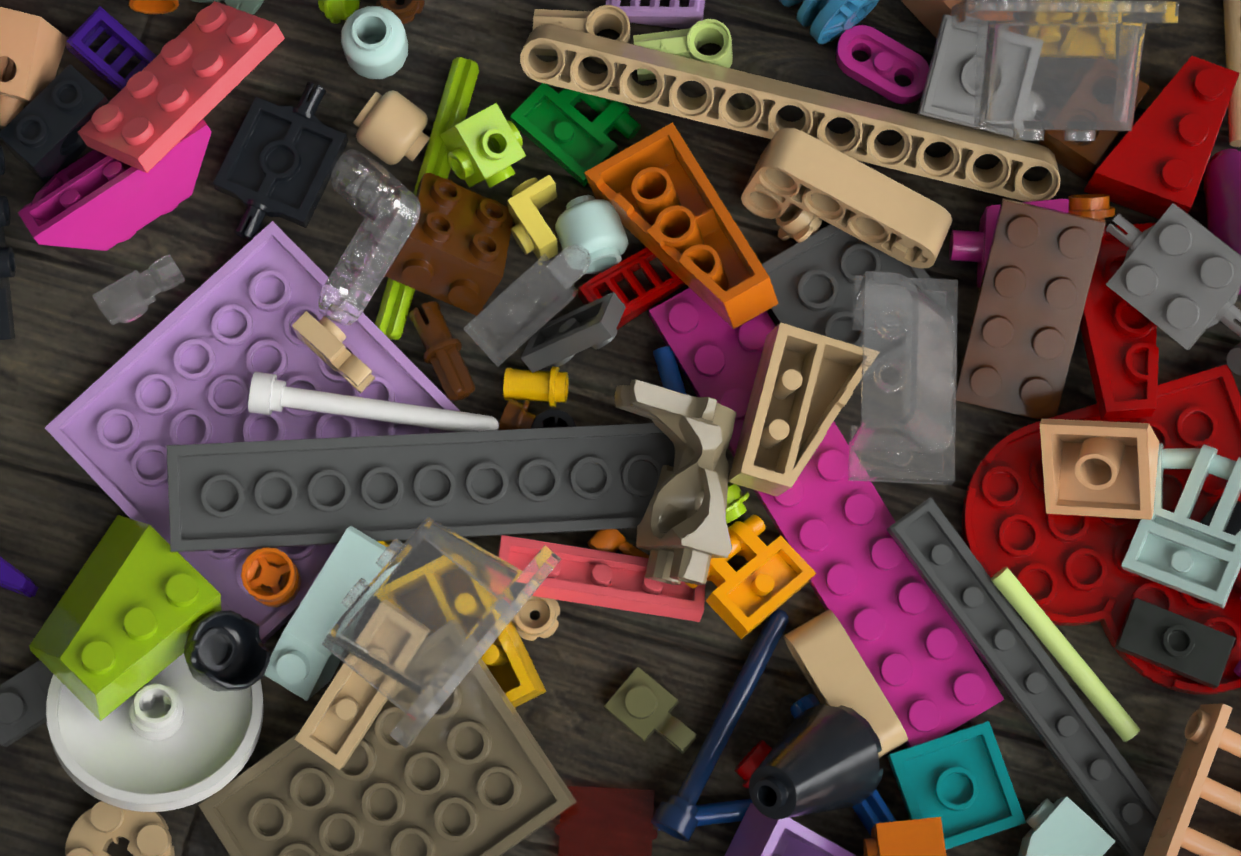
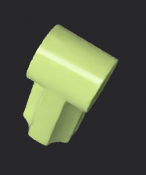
[633,19,733,81]

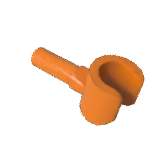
[588,529,649,558]

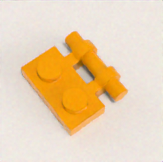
[685,515,816,639]

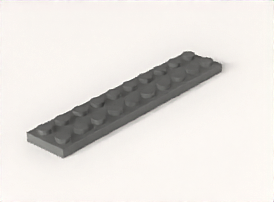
[166,423,675,552]

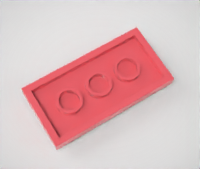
[78,1,285,173]

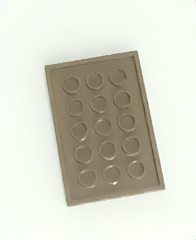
[198,622,577,856]

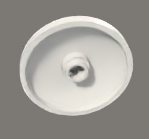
[46,653,264,812]

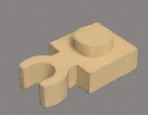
[292,311,375,393]

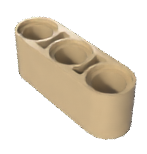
[784,609,908,758]

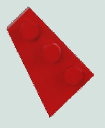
[1084,56,1240,219]

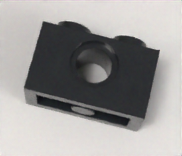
[0,64,109,184]

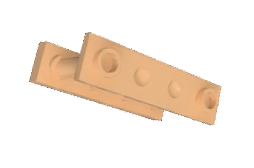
[1143,703,1241,856]

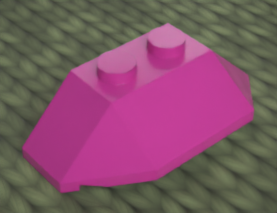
[18,119,212,251]

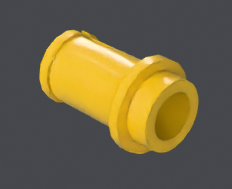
[503,366,569,407]

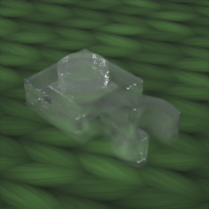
[92,254,185,325]

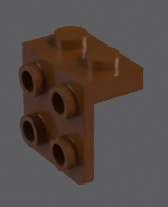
[385,173,514,316]

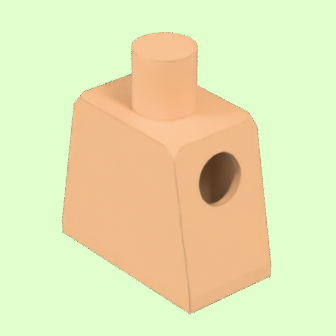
[0,7,68,129]

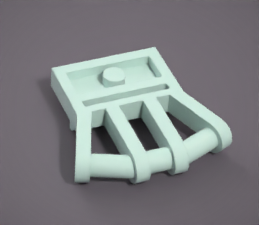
[1121,443,1241,608]

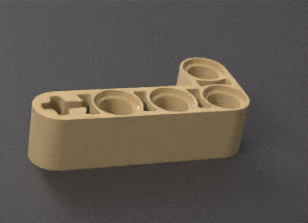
[741,127,953,269]

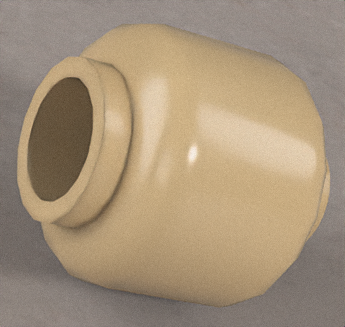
[353,90,430,165]

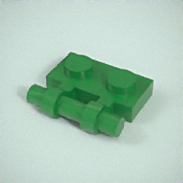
[510,83,641,186]

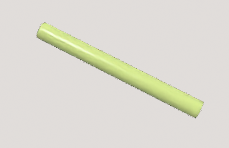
[991,567,1140,742]

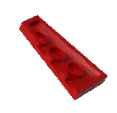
[1080,223,1159,421]

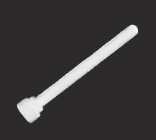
[248,371,499,432]

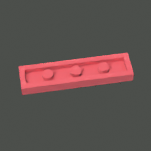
[493,535,706,622]

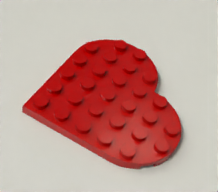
[962,364,1241,695]

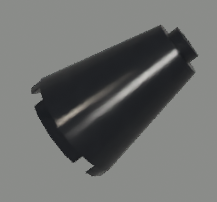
[749,703,883,819]

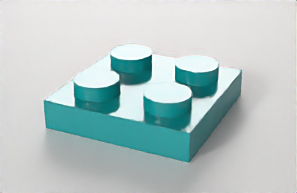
[887,721,1026,850]

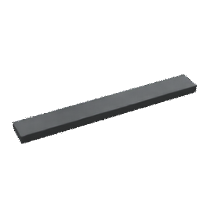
[887,497,1161,856]

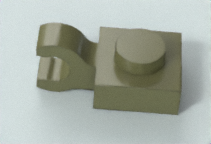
[604,667,697,754]

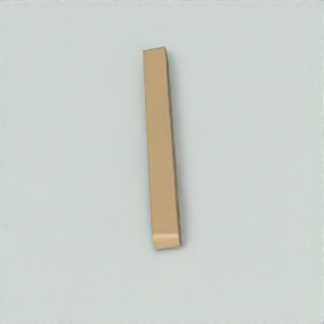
[520,24,1061,202]

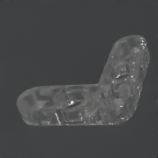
[318,149,421,326]

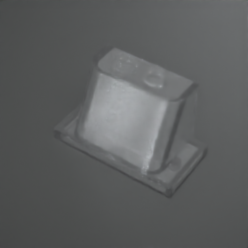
[951,0,1179,141]
[848,271,958,485]
[322,517,561,748]

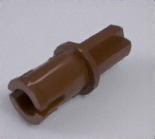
[409,301,475,402]

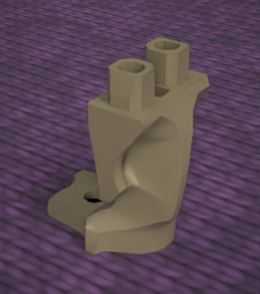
[615,379,736,585]

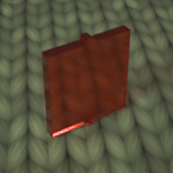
[554,786,658,856]

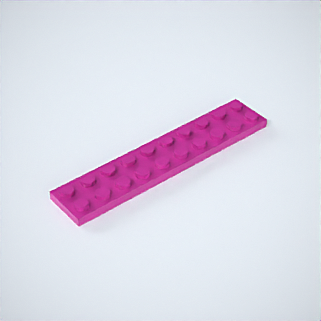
[649,288,1004,748]

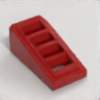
[578,247,685,330]

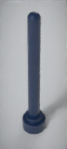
[651,609,789,842]

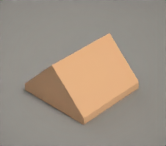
[1040,419,1159,520]

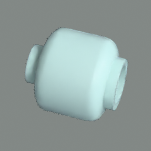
[341,6,408,79]
[555,195,628,274]

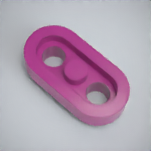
[836,25,929,104]

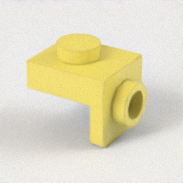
[507,175,558,264]

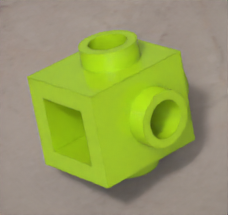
[440,102,526,188]

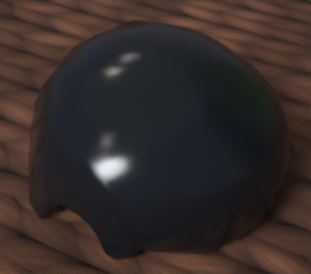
[184,610,271,691]

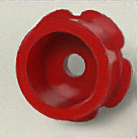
[734,740,772,788]

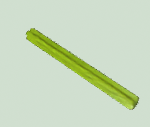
[375,57,479,340]

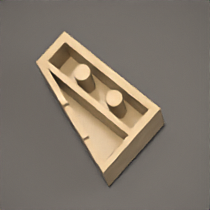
[728,322,879,496]

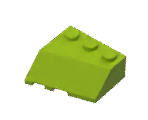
[29,515,222,721]

